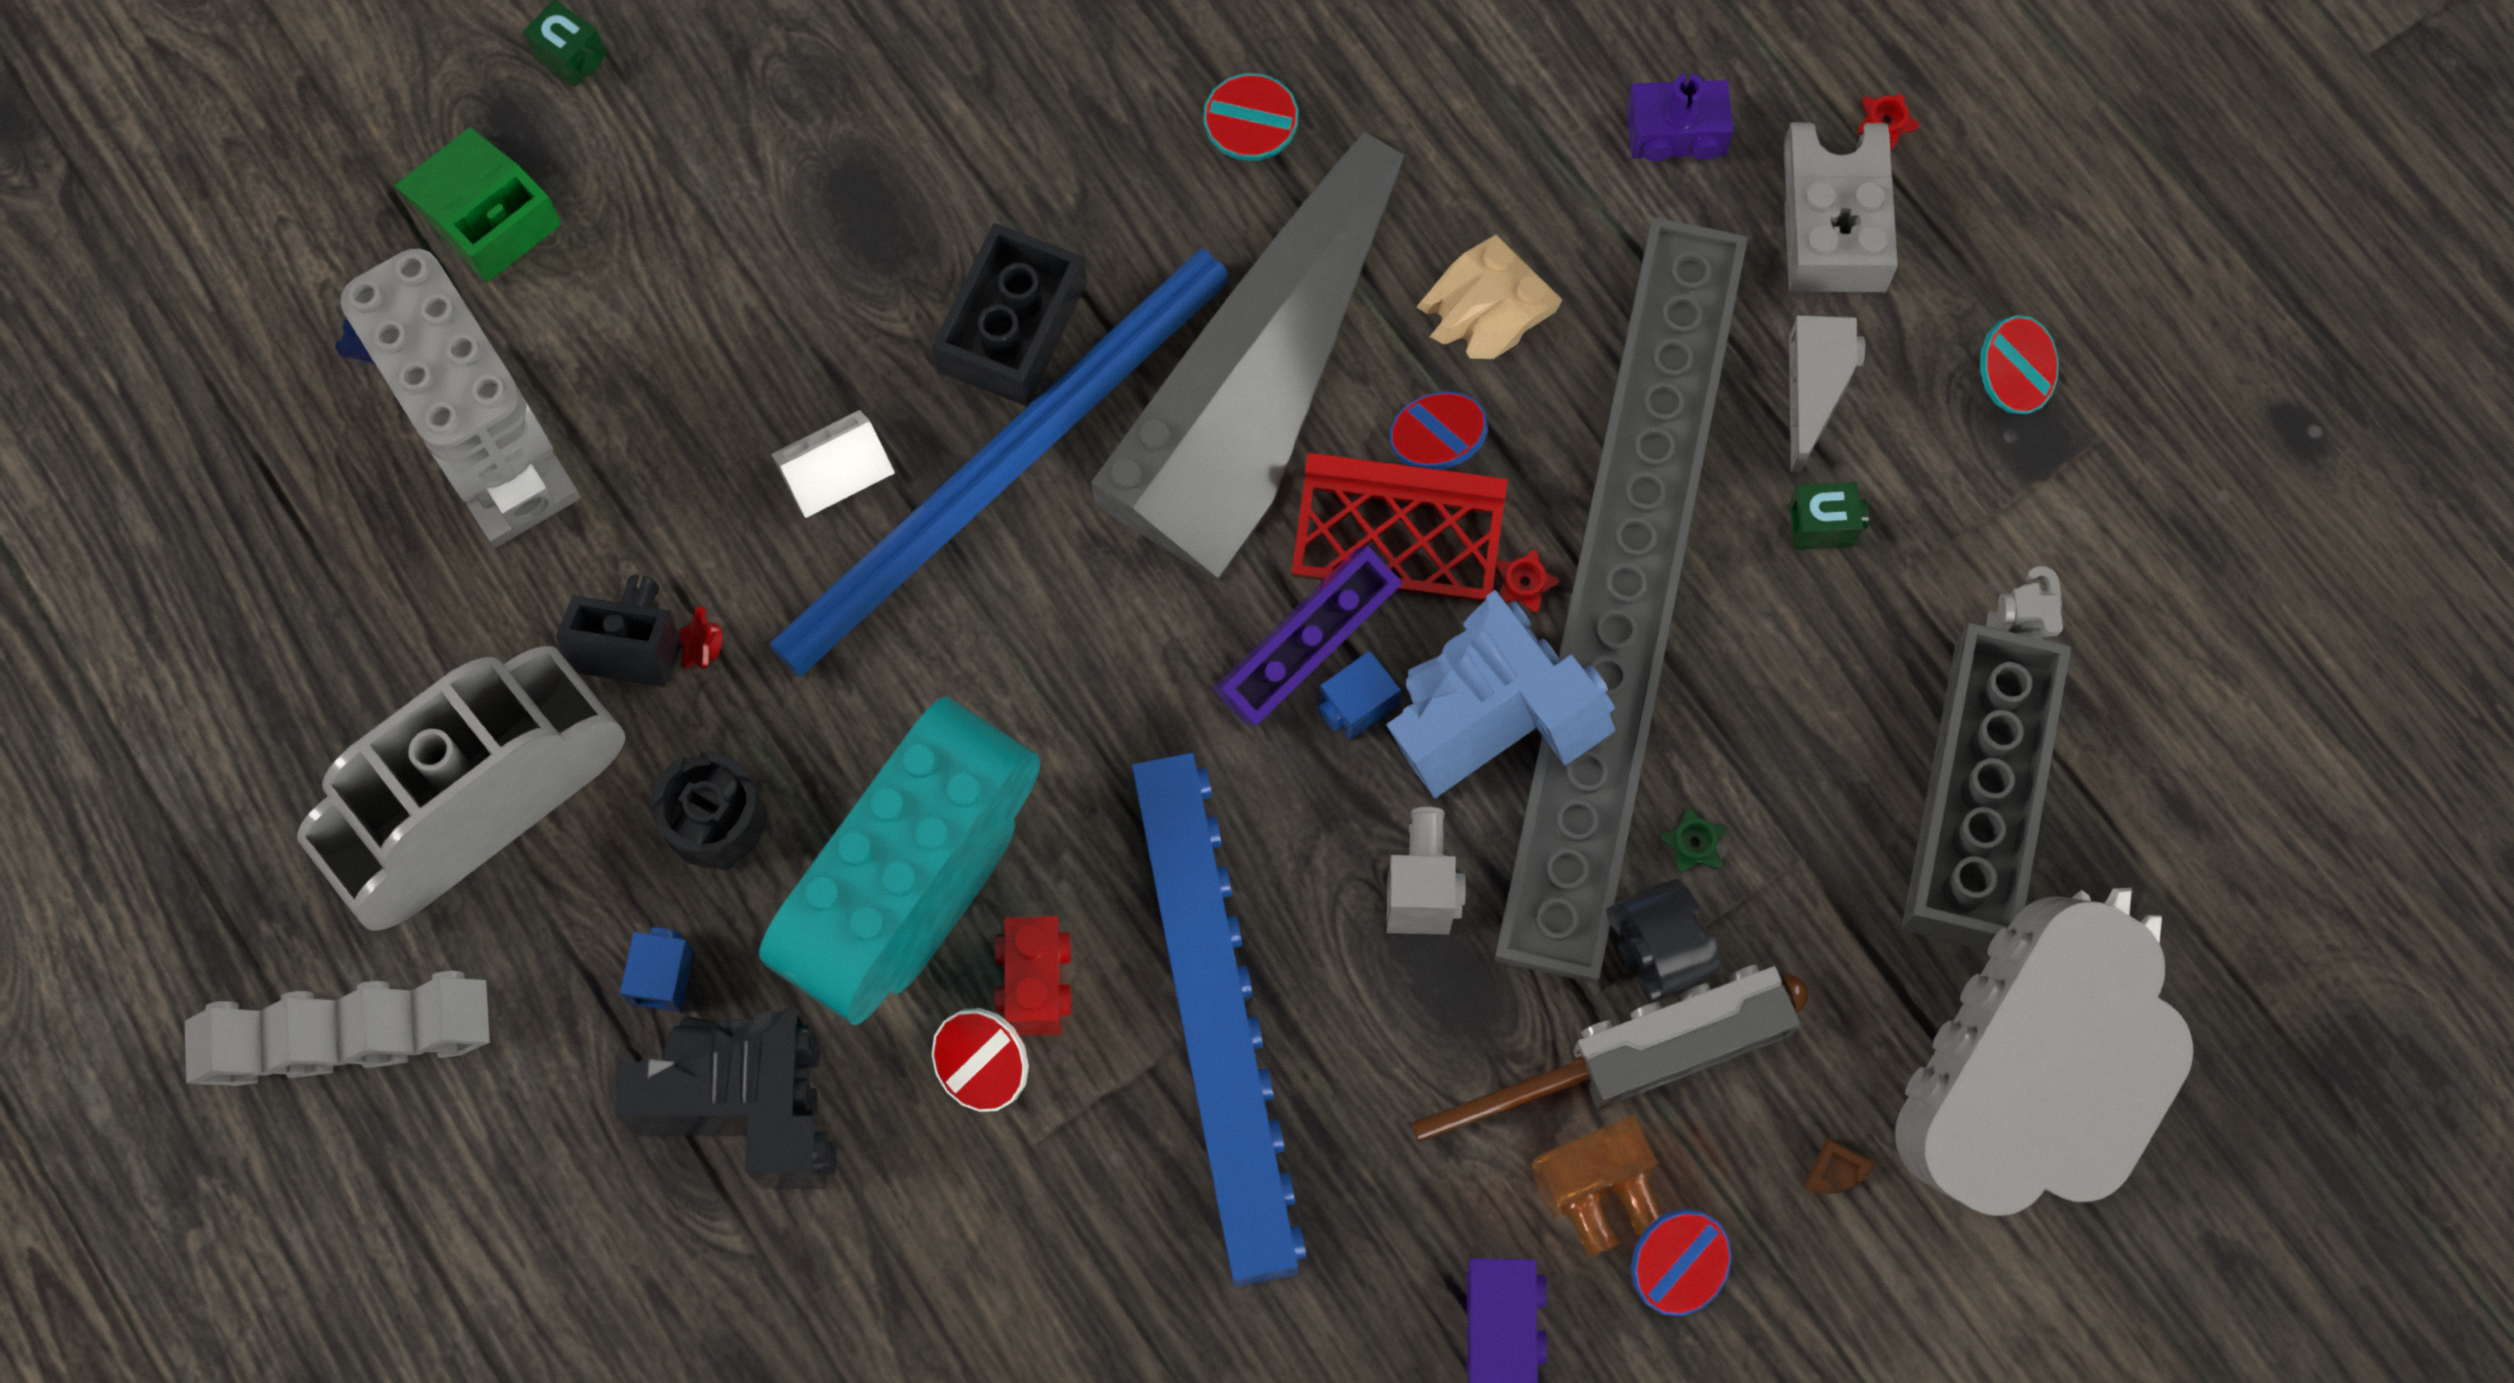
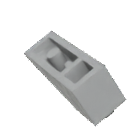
[1789,316,1865,472]

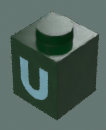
[522,0,607,87]
[1789,482,1869,550]

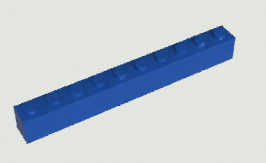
[1132,753,1306,1287]

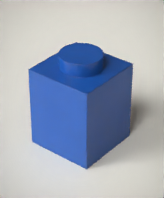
[1318,651,1401,740]
[620,927,695,1013]

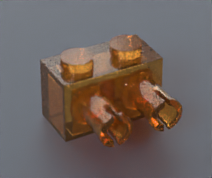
[1530,1115,1664,1259]

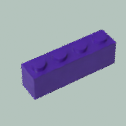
[1212,546,1403,726]
[1467,1258,1547,1383]

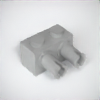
[1387,807,1466,934]

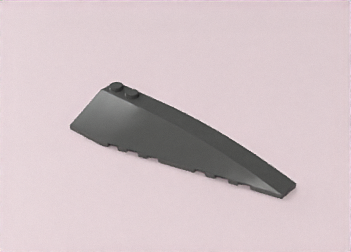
[1091,132,1404,582]

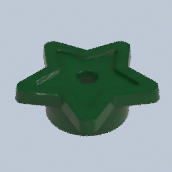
[1660,808,1727,873]

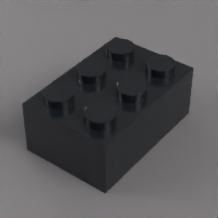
[932,223,1087,407]

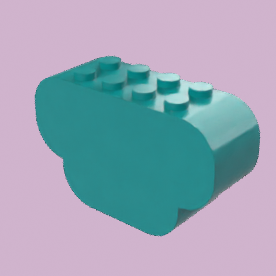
[759,696,1040,1025]

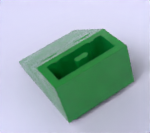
[394,127,561,283]

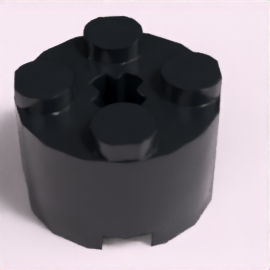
[1606,878,1721,1003]

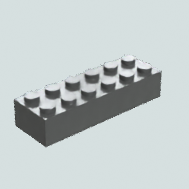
[1901,623,2071,951]

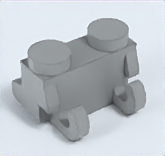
[1986,566,2063,640]

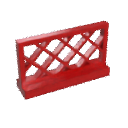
[1291,453,1508,602]

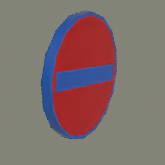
[1390,391,1488,470]
[1631,1209,1732,1316]

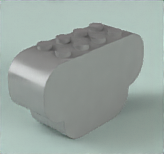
[297,646,625,931]
[1895,896,2193,1216]

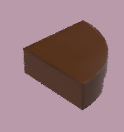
[1802,1138,1877,1194]

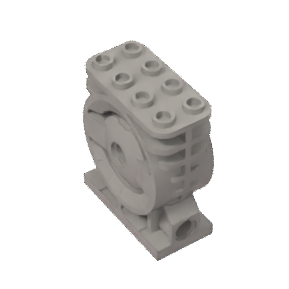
[340,249,581,549]

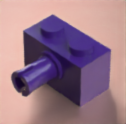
[1626,73,1733,161]

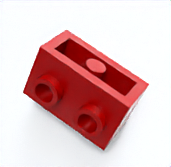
[995,916,1072,1035]

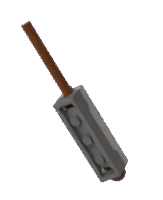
[1411,965,1808,1143]

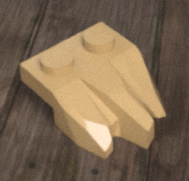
[1417,235,1562,359]

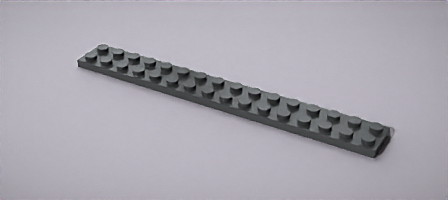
[1494,217,1748,984]

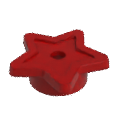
[1857,94,1919,150]
[1496,550,1559,613]
[679,606,723,670]

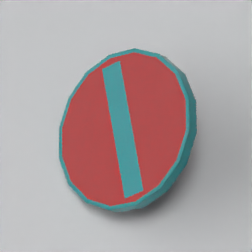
[1203,73,1299,161]
[1980,315,2059,414]

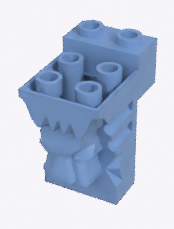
[1386,590,1616,799]

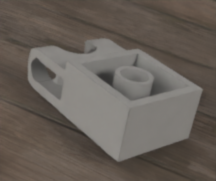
[1784,122,1898,292]

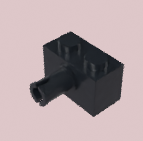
[556,574,681,687]

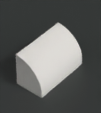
[771,410,895,518]

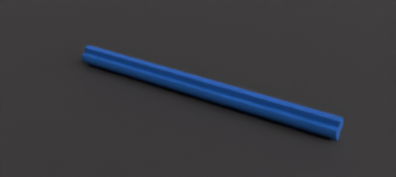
[769,249,1229,677]

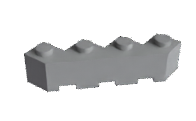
[185,971,490,1086]

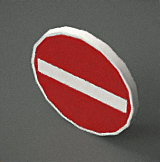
[931,1008,1029,1112]

